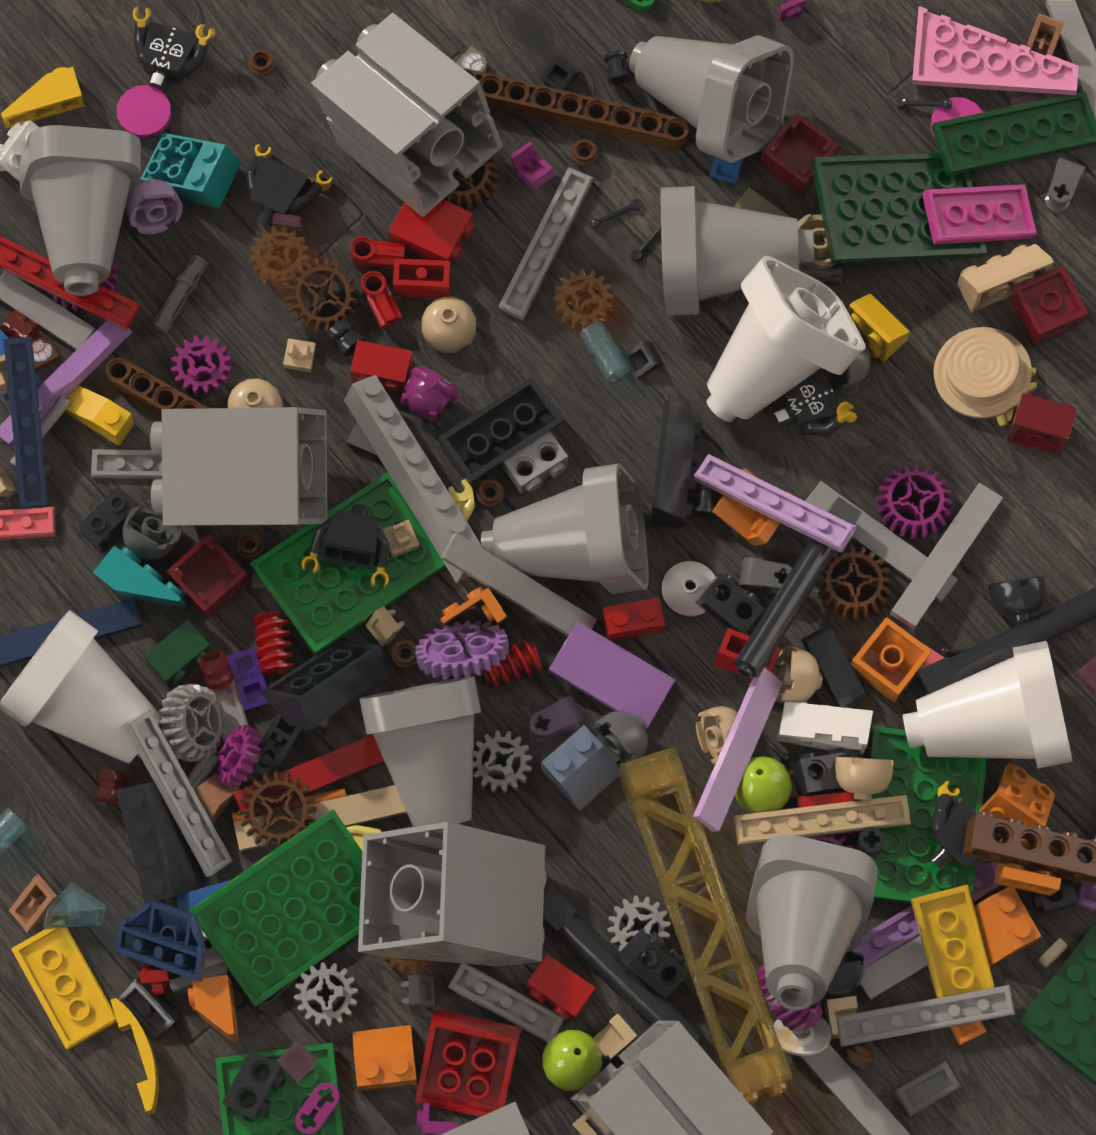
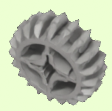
[158,684,225,762]

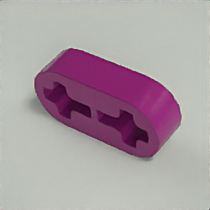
[295,1083,340,1135]

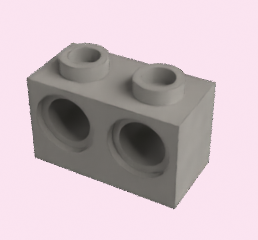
[502,432,568,494]

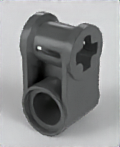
[1045,157,1085,214]
[739,557,792,595]

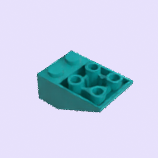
[140,133,242,208]
[93,546,188,608]

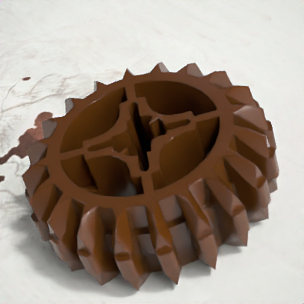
[443,155,499,211]
[283,258,358,333]
[815,545,892,622]
[238,772,317,850]

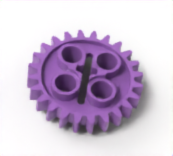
[415,620,509,680]

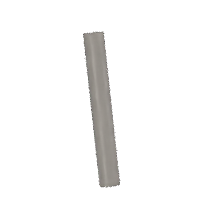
[10,396,71,466]

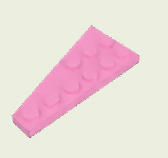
[912,6,1078,95]

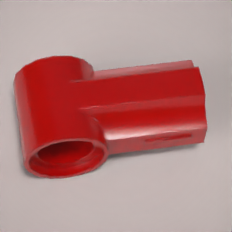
[350,236,405,269]
[361,271,403,329]

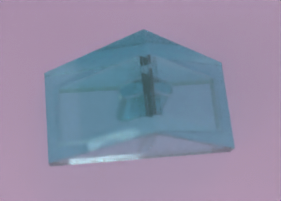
[43,882,106,929]

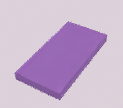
[548,621,675,728]

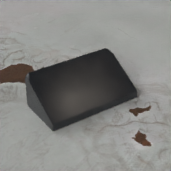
[118,977,183,1041]

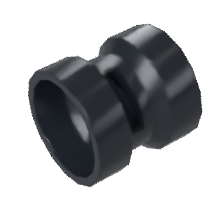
[327,318,366,357]

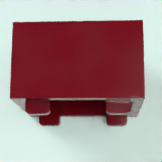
[760,112,839,196]
[1009,266,1089,346]
[1007,391,1077,456]
[167,534,250,620]

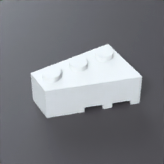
[777,701,873,757]

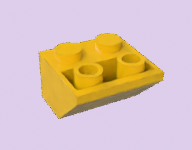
[848,293,910,362]

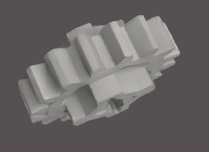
[473,731,532,794]
[607,896,671,956]
[294,962,358,1028]

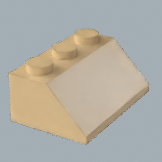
[957,244,1054,313]

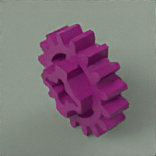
[171,335,232,396]
[216,724,261,788]

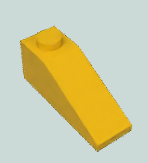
[1,67,85,129]
[64,385,135,446]

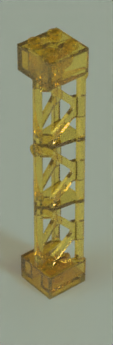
[619,746,793,1105]

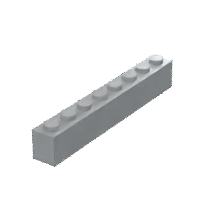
[344,375,483,583]

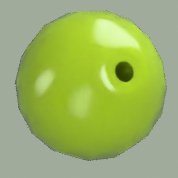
[734,756,792,814]
[543,1030,602,1091]

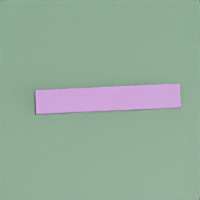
[694,454,856,553]
[693,668,783,832]

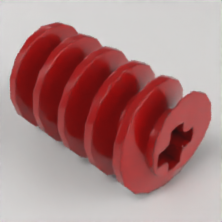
[253,612,294,675]
[481,640,542,688]

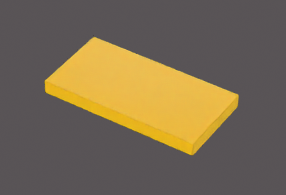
[910,884,995,998]
[11,919,117,1051]

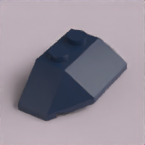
[115,901,206,982]

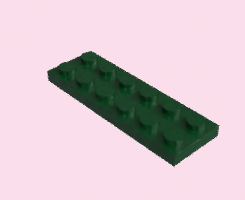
[931,91,1096,176]

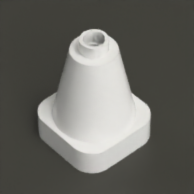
[707,256,865,422]
[0,610,162,764]
[903,641,1073,768]

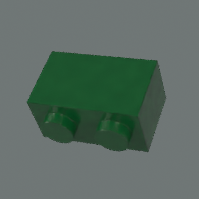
[144,620,212,688]

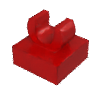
[139,963,175,995]

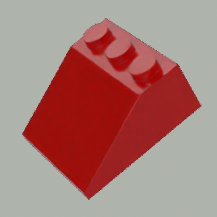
[415,1009,522,1117]

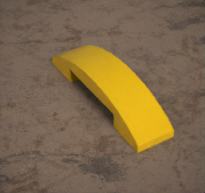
[110,998,159,1115]

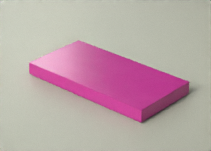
[922,184,1037,245]

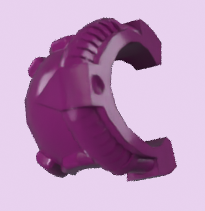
[401,366,461,422]

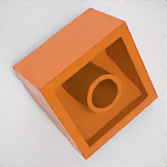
[850,617,932,703]
[974,887,1041,967]
[188,975,239,1043]
[353,1025,417,1091]

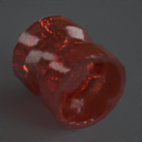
[1,309,40,340]
[199,651,234,691]
[94,769,126,804]

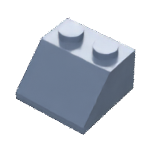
[541,725,622,812]

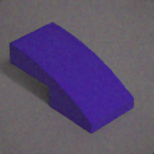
[227,648,269,711]

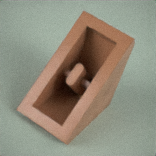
[1027,13,1064,56]
[195,773,241,824]
[9,874,63,932]

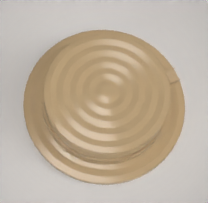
[934,327,1032,418]

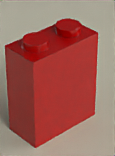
[388,200,475,265]

